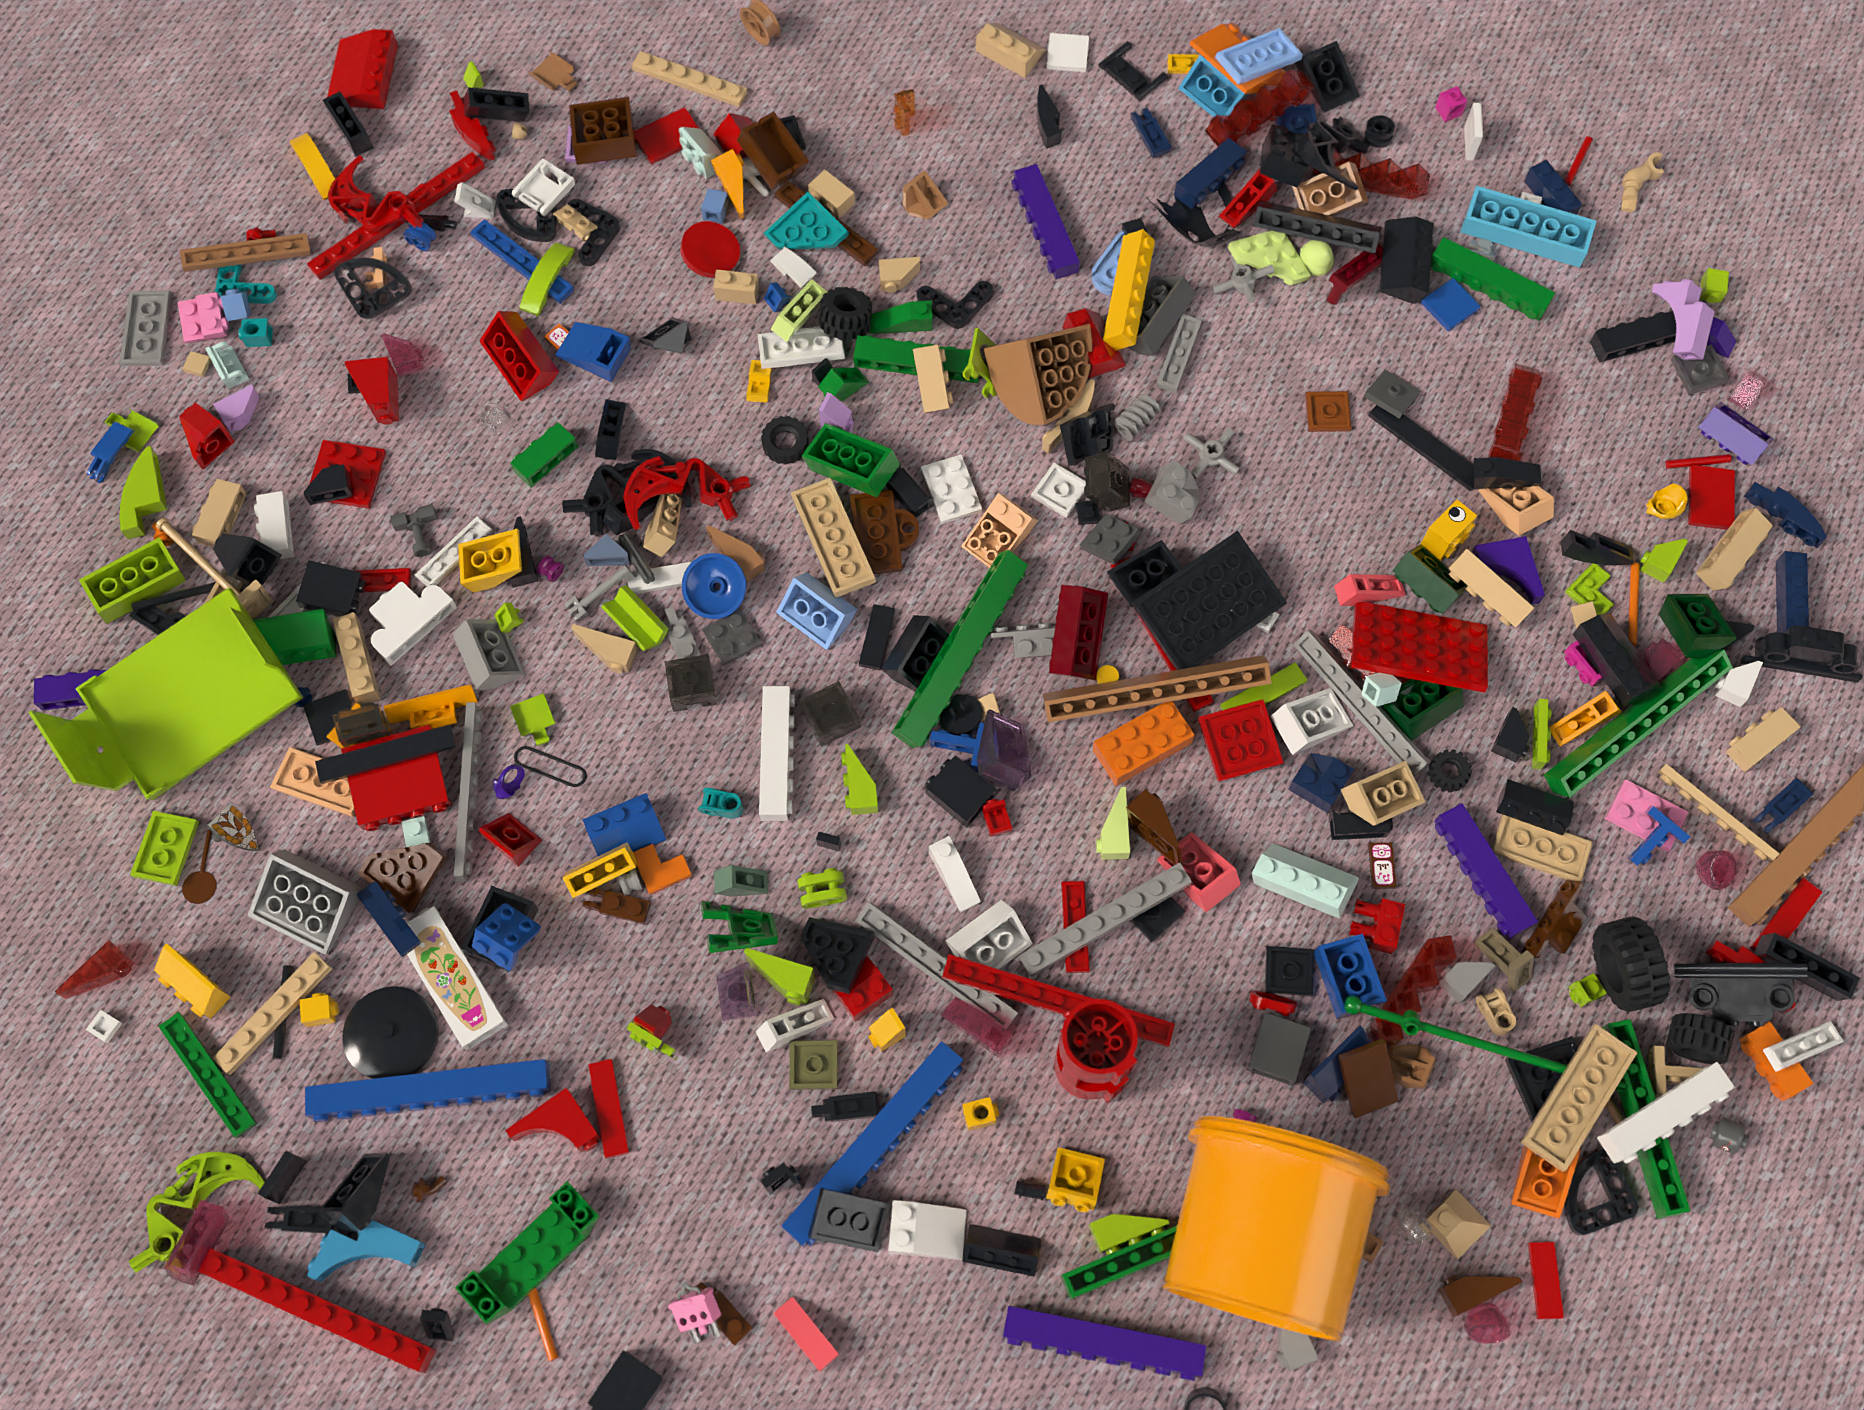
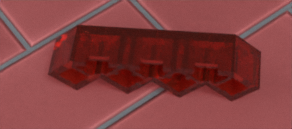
[1205,70,1314,147]
[1313,148,1430,200]
[1487,363,1542,461]
[1369,935,1457,1046]

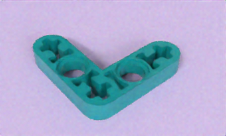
[215,264,277,304]

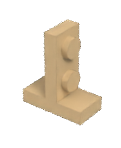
[1647,1046,1703,1098]

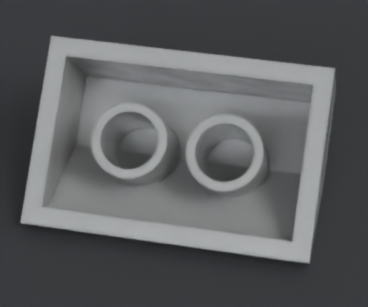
[453,619,525,690]

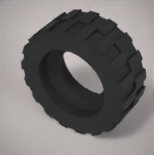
[761,416,809,465]

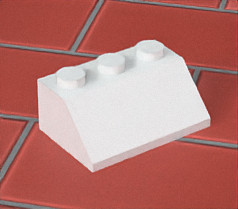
[946,900,1033,969]

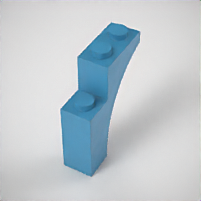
[307,1220,426,1282]

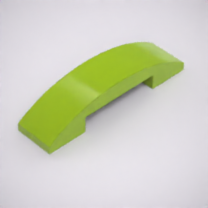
[519,242,575,317]

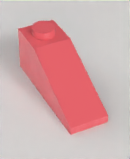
[1334,574,1406,606]

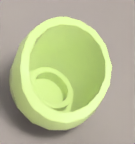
[1300,240,1334,276]

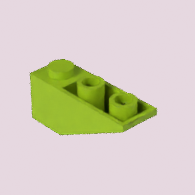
[841,744,878,815]
[1088,1214,1169,1255]

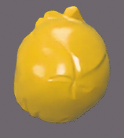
[1646,484,1687,519]

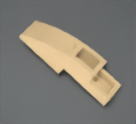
[1042,379,1095,454]

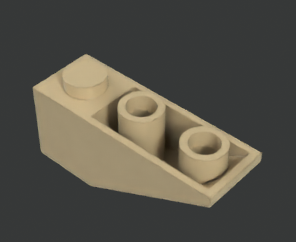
[643,494,682,557]

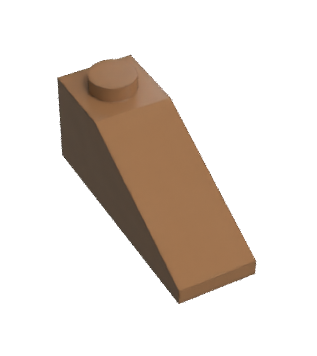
[706,525,766,582]

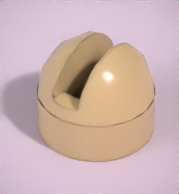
[512,122,528,140]

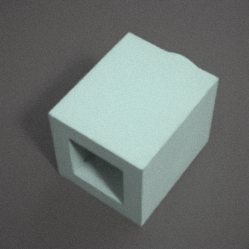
[1361,673,1402,707]

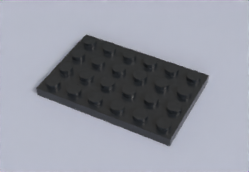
[1131,530,1287,670]

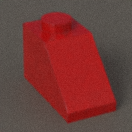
[633,1004,672,1040]

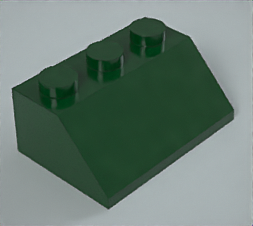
[1392,544,1468,614]
[1659,594,1736,658]
[1383,679,1464,741]

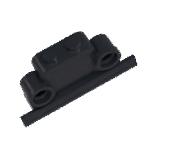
[1741,626,1862,683]
[1674,962,1808,1026]

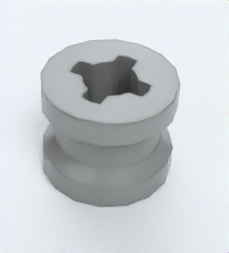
[618,868,642,895]

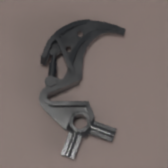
[1298,116,1370,191]
[562,449,692,537]

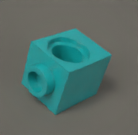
[238,318,273,347]

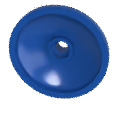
[682,553,747,619]

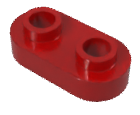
[1249,990,1297,1016]

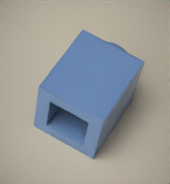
[701,188,729,224]
[220,288,251,321]

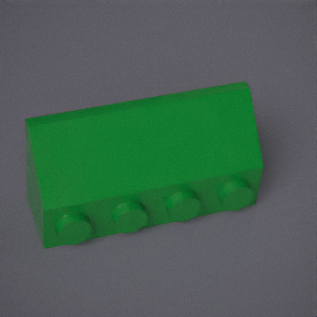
[253,609,336,665]

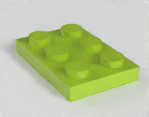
[130,811,199,887]

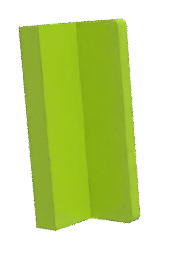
[601,585,669,651]

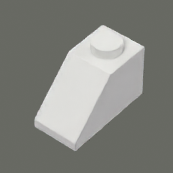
[1714,661,1763,707]

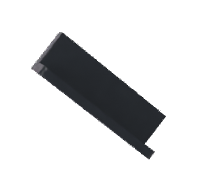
[962,1224,1041,1277]

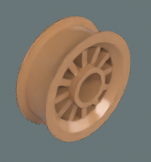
[739,0,781,46]

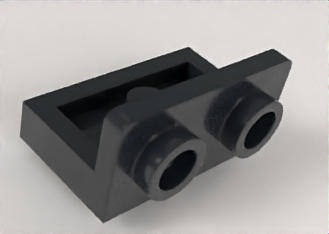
[761,1162,802,1194]

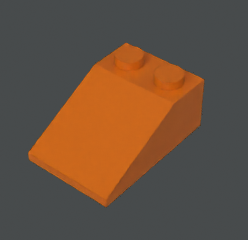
[1511,1128,1581,1219]

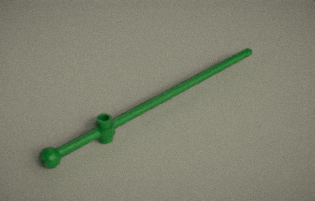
[1344,996,1627,1092]

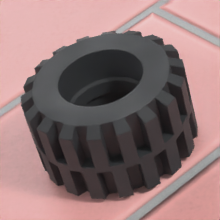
[819,287,873,341]
[1666,1013,1735,1064]

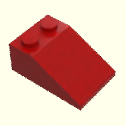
[832,956,893,1022]

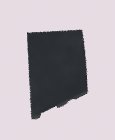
[1060,404,1115,466]

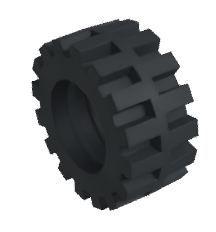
[1428,749,1472,793]

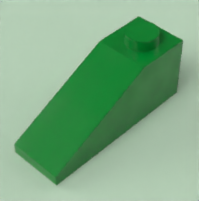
[870,301,933,334]

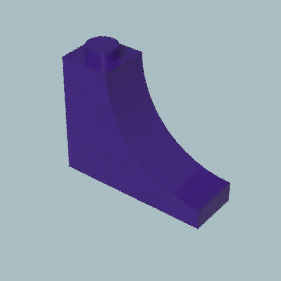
[1472,536,1545,605]

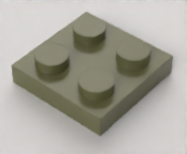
[789,1040,838,1090]

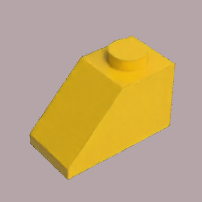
[868,1007,906,1051]

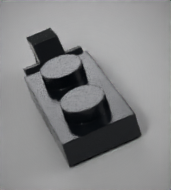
[811,1091,878,1122]

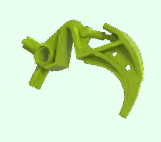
[129,1152,265,1281]

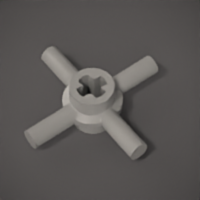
[1213,257,1274,303]
[1183,428,1240,479]

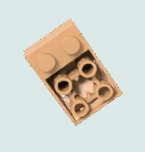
[961,493,1038,568]

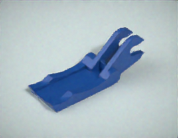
[87,422,135,483]

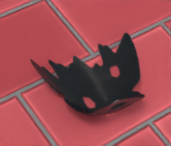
[1146,182,1241,247]

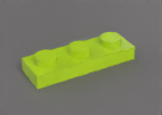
[1532,698,1551,769]

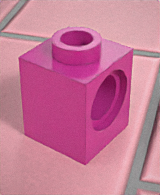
[1435,86,1467,122]

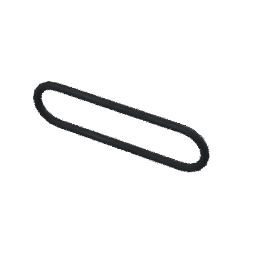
[514,746,587,787]

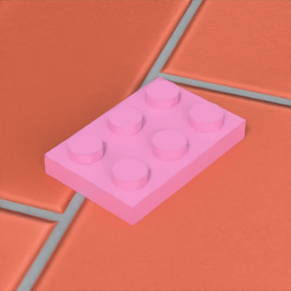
[1605,779,1688,852]

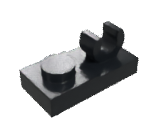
[420,1308,454,1341]

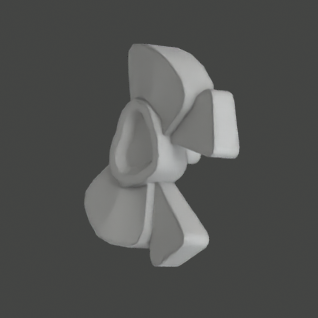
[1468,239,1495,261]

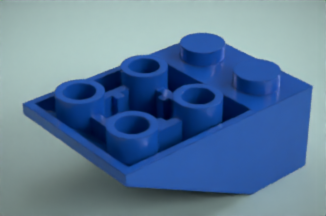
[555,322,631,382]

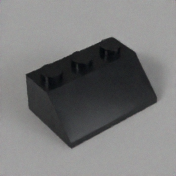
[881,615,949,692]

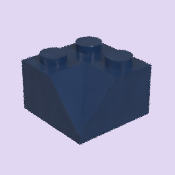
[1288,753,1354,813]

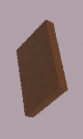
[1338,1039,1399,1118]

